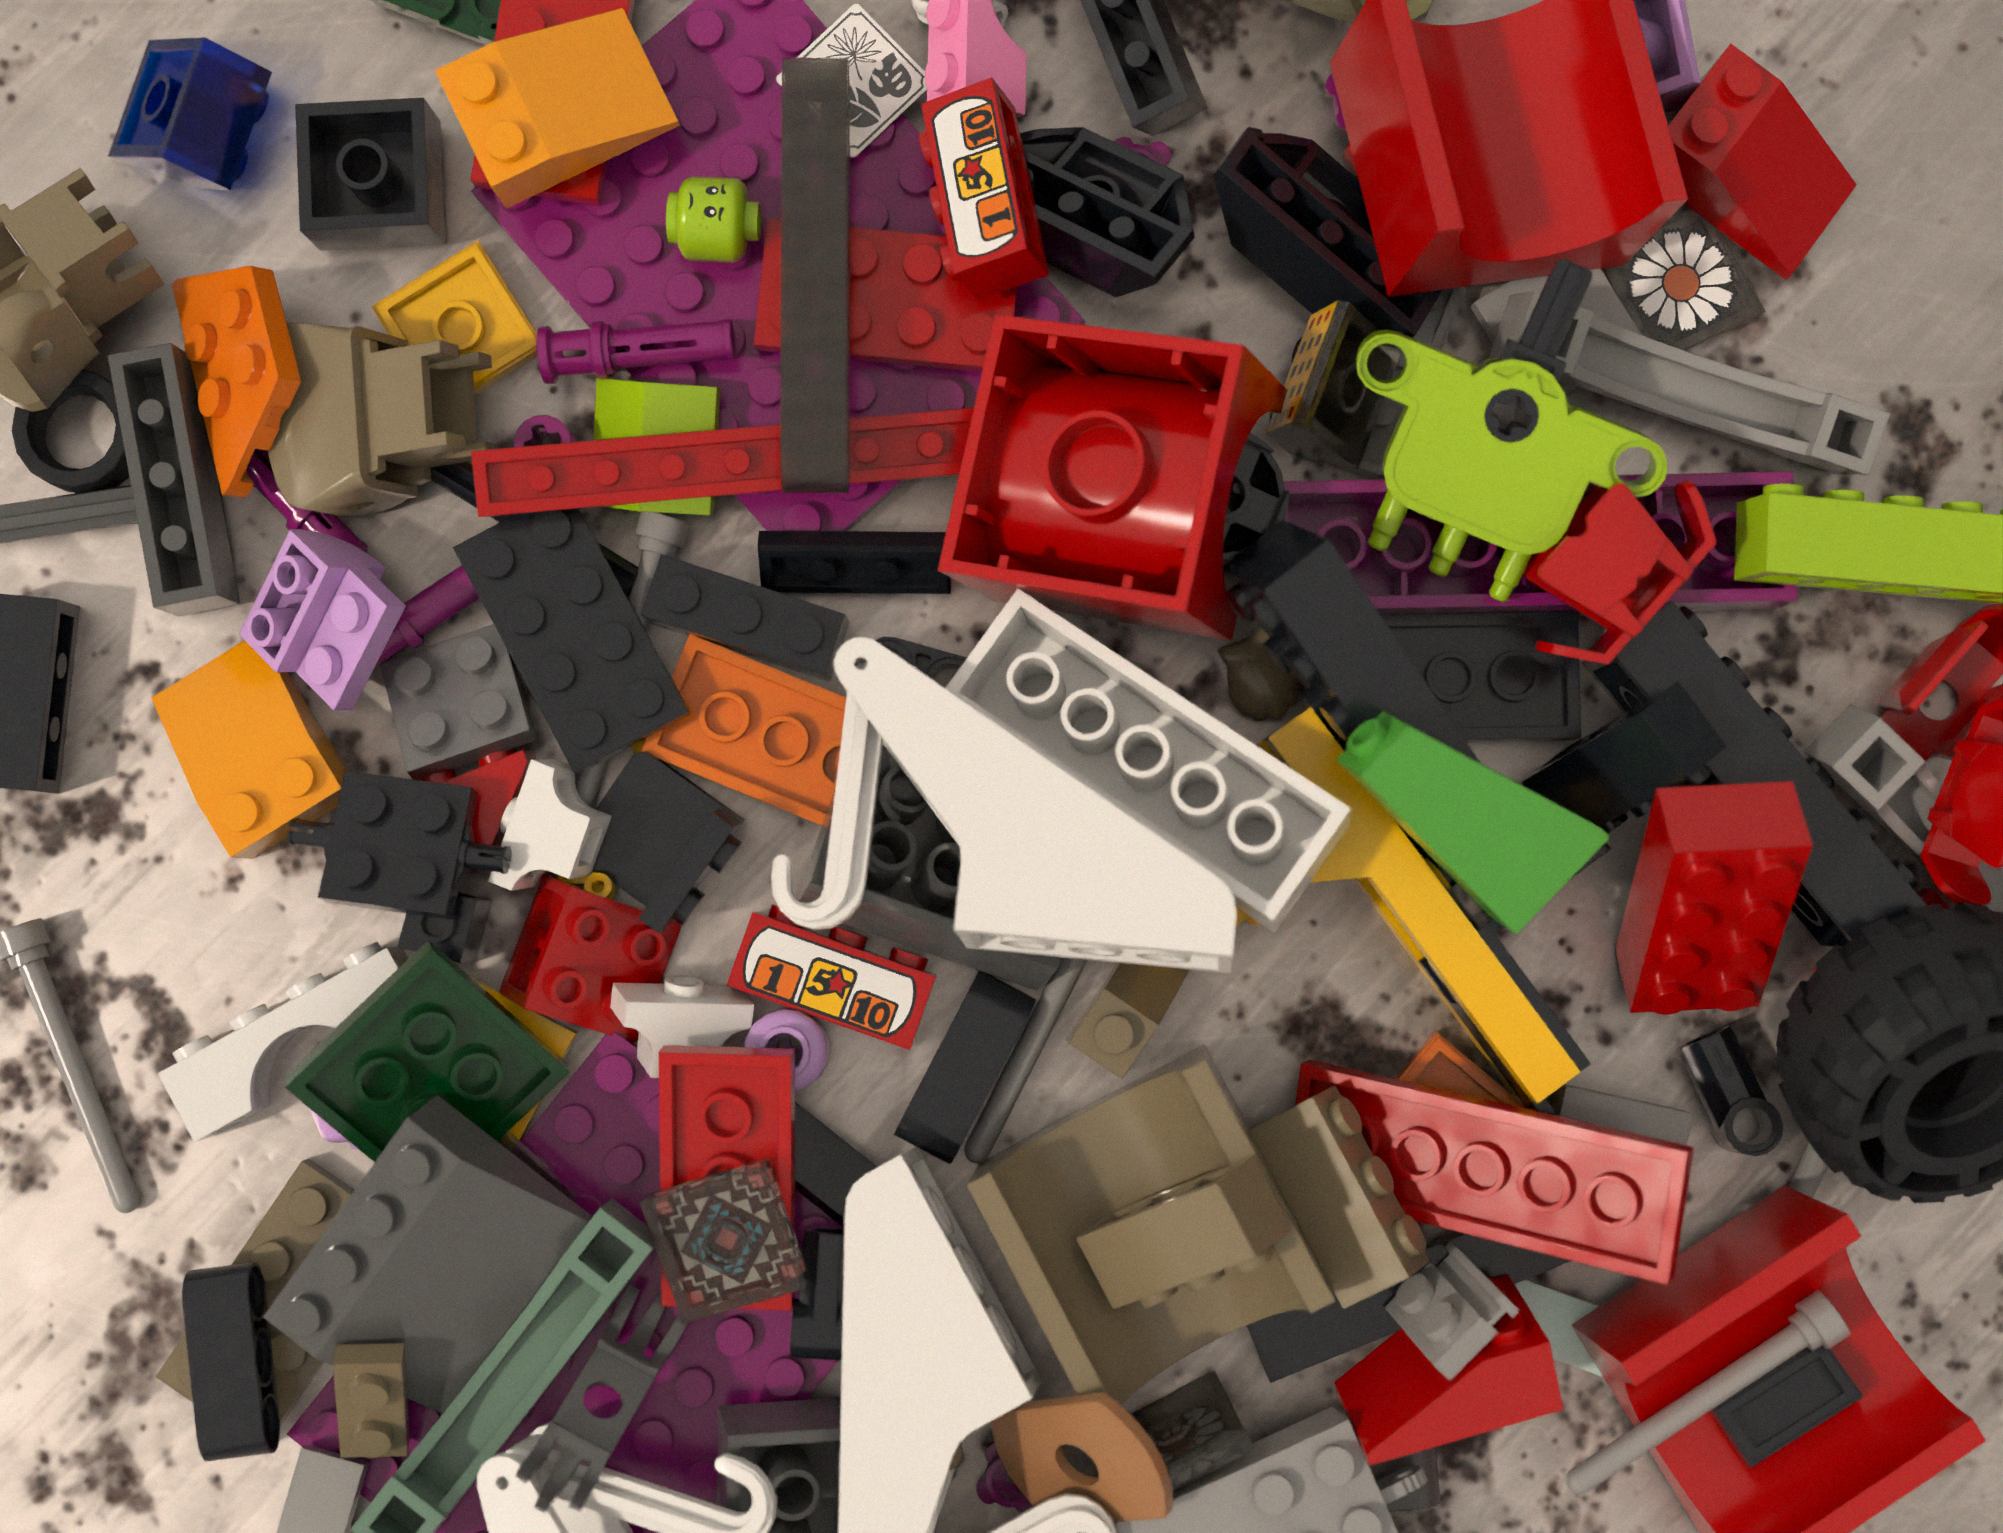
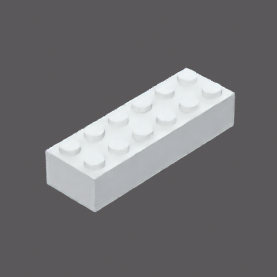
[945,588,1351,933]

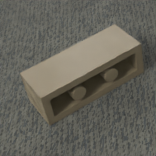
[1249,1085,1430,1309]
[1076,1156,1292,1309]

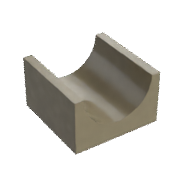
[967,1044,1335,1406]

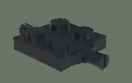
[287,771,512,920]

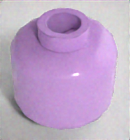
[744,1007,830,1092]

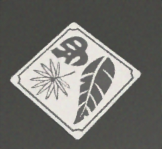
[776,4,927,158]

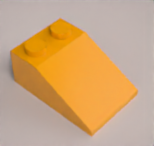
[434,8,680,209]
[151,640,348,859]

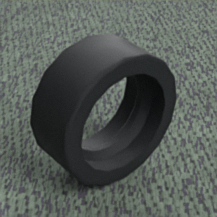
[11,370,129,493]

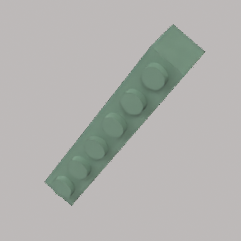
[350,1198,661,1533]

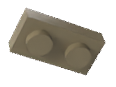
[333,1343,410,1458]

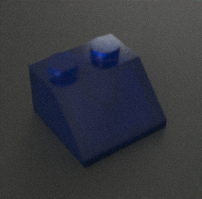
[108,37,272,190]

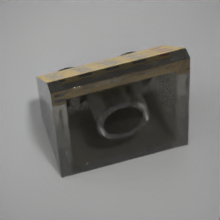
[1266,300,1402,470]

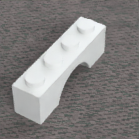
[158,942,409,1142]

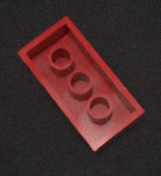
[1615,781,1813,1015]

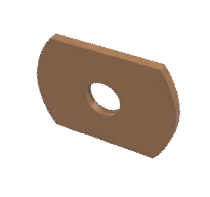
[991,1392,1173,1522]

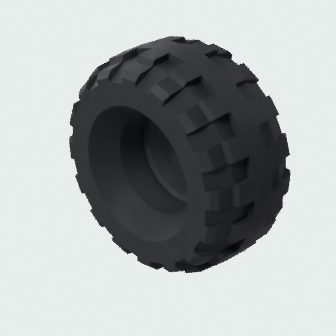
[1775,902,2003,1203]

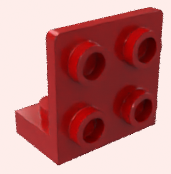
[498,873,681,1042]

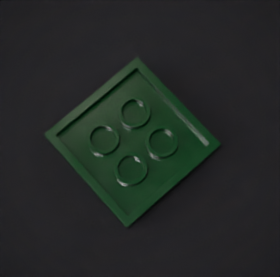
[284,940,570,1162]

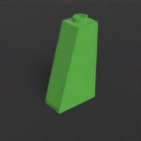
[1336,711,1610,935]

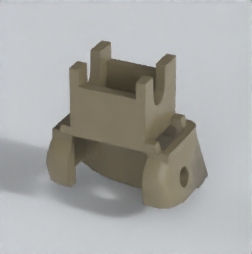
[0,168,165,412]
[268,322,498,517]

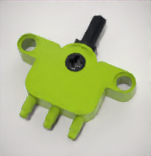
[1356,259,1668,602]

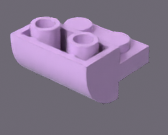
[239,529,406,711]

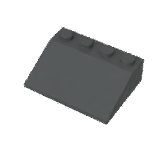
[797,745,1061,990]
[263,1095,593,1414]

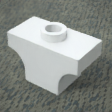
[488,759,612,891]
[610,975,754,1078]

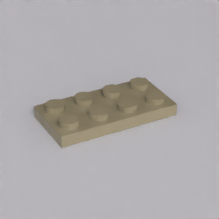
[155,1159,354,1427]

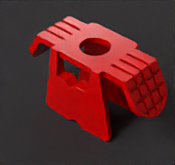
[1523,480,1717,665]
[1878,604,2003,764]
[1920,699,2003,906]

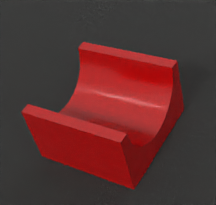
[1330,0,1688,297]
[938,314,1287,641]
[1571,1185,1986,1533]

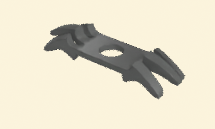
[515,1284,691,1513]

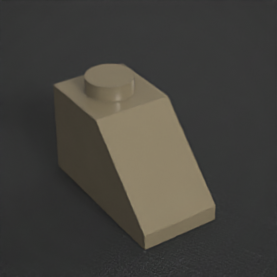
[1066,963,1190,1080]

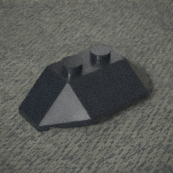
[1020,127,1195,298]
[1213,127,1441,338]

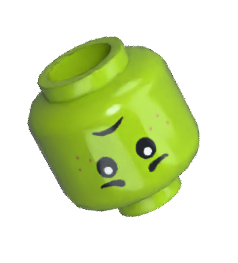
[666,176,762,263]

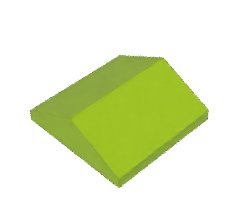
[593,378,721,515]

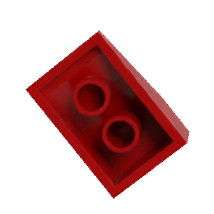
[1668,43,1857,280]
[1334,1274,1564,1466]

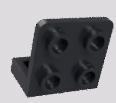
[593,751,745,934]

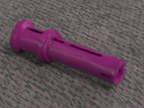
[536,319,736,384]

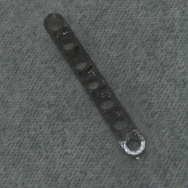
[781,57,850,494]

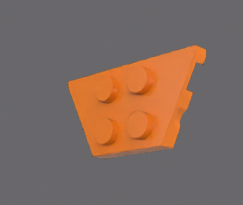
[172,266,301,498]

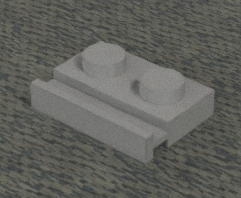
[1385,1241,1520,1380]

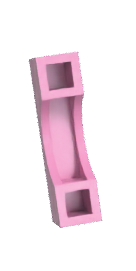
[925,0,1027,118]

